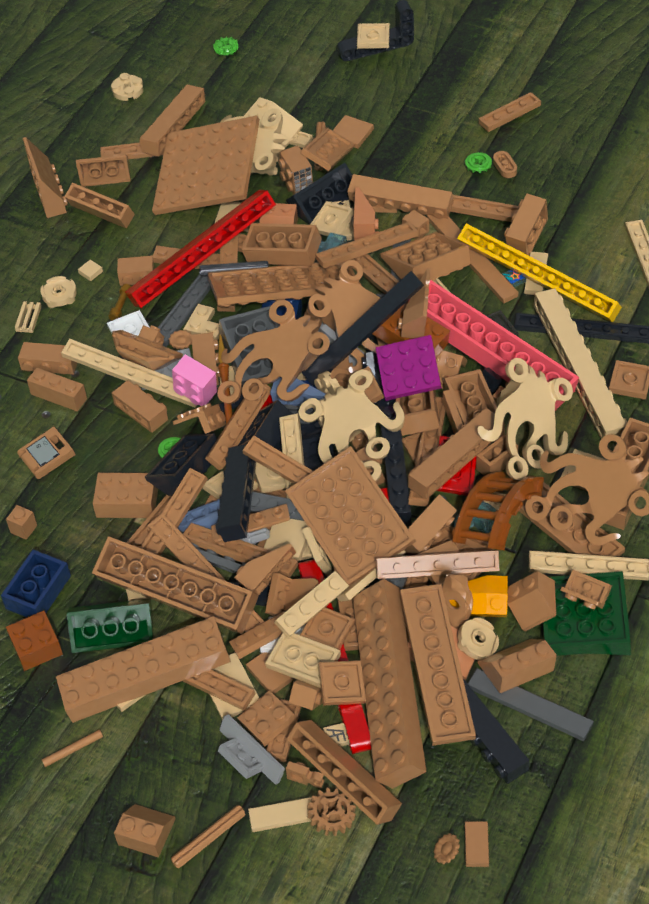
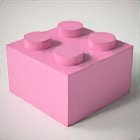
[172,354,217,406]

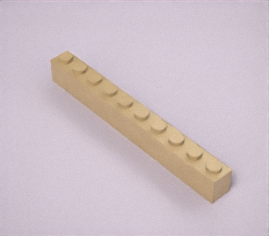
[534,288,627,439]

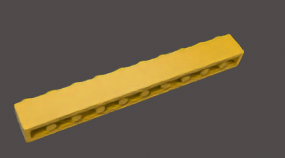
[457,223,622,322]

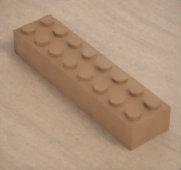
[92,536,258,635]
[56,616,231,723]

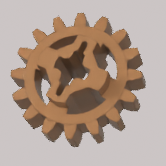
[307,788,356,836]

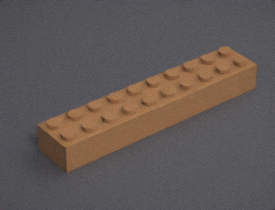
[353,579,426,789]

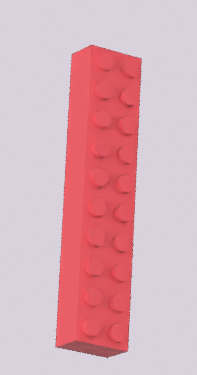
[408,280,579,411]

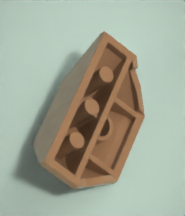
[112,330,183,371]

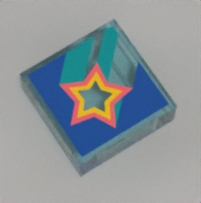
[502,270,526,288]

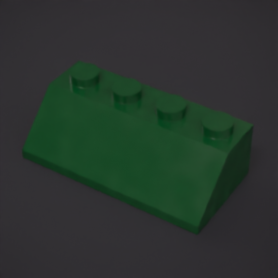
[67,598,154,653]

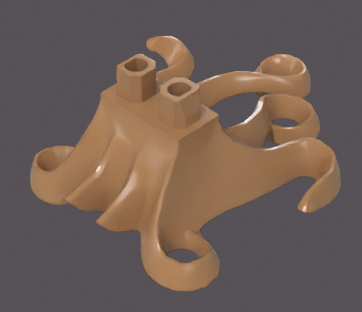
[308,260,391,374]
[217,300,330,404]
[525,434,649,545]

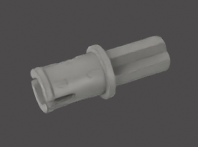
[239,528,270,545]

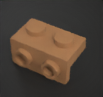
[560,570,612,610]

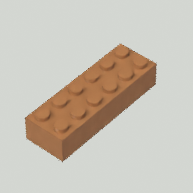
[586,418,649,530]

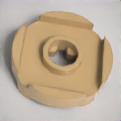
[111,73,143,101]
[41,276,77,308]
[314,371,340,394]
[457,618,499,660]

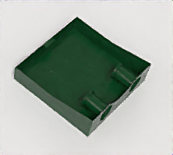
[543,571,631,656]

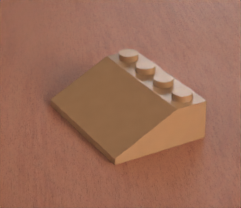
[23,137,68,218]
[380,232,470,281]

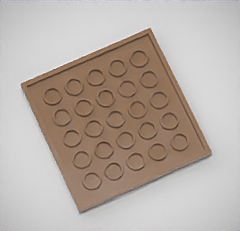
[152,115,260,215]

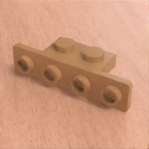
[211,504,290,542]

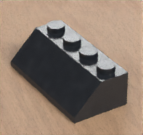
[286,163,353,225]
[145,433,217,496]

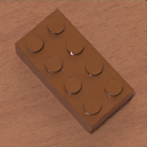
[372,304,450,357]

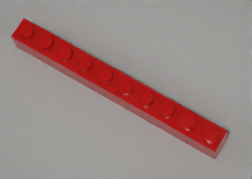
[125,190,276,308]

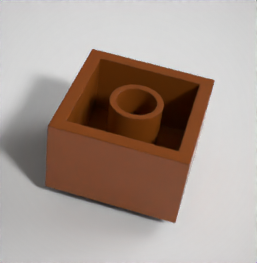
[6,611,63,671]

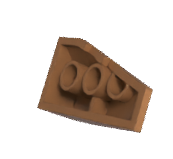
[398,268,431,338]

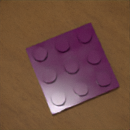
[376,335,442,401]

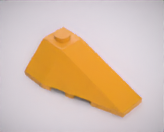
[450,575,508,617]

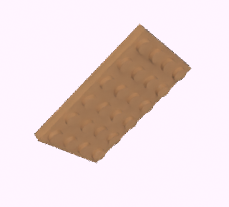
[285,446,416,586]

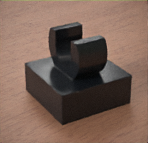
[482,368,504,394]

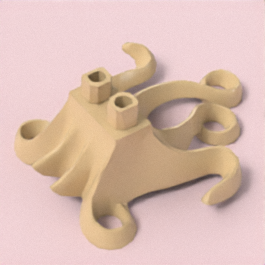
[220,108,288,176]
[477,358,573,480]
[299,369,405,482]

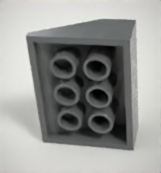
[219,306,279,387]

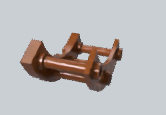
[452,471,544,551]

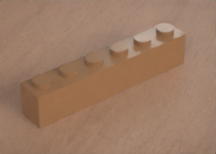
[140,85,206,156]
[347,174,453,218]
[408,408,504,499]
[286,720,402,825]

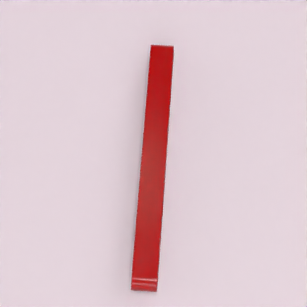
[298,559,372,754]

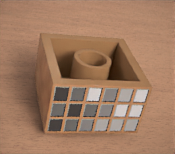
[278,145,313,195]

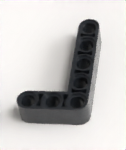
[336,0,414,61]

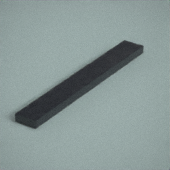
[302,271,424,387]
[514,313,649,344]

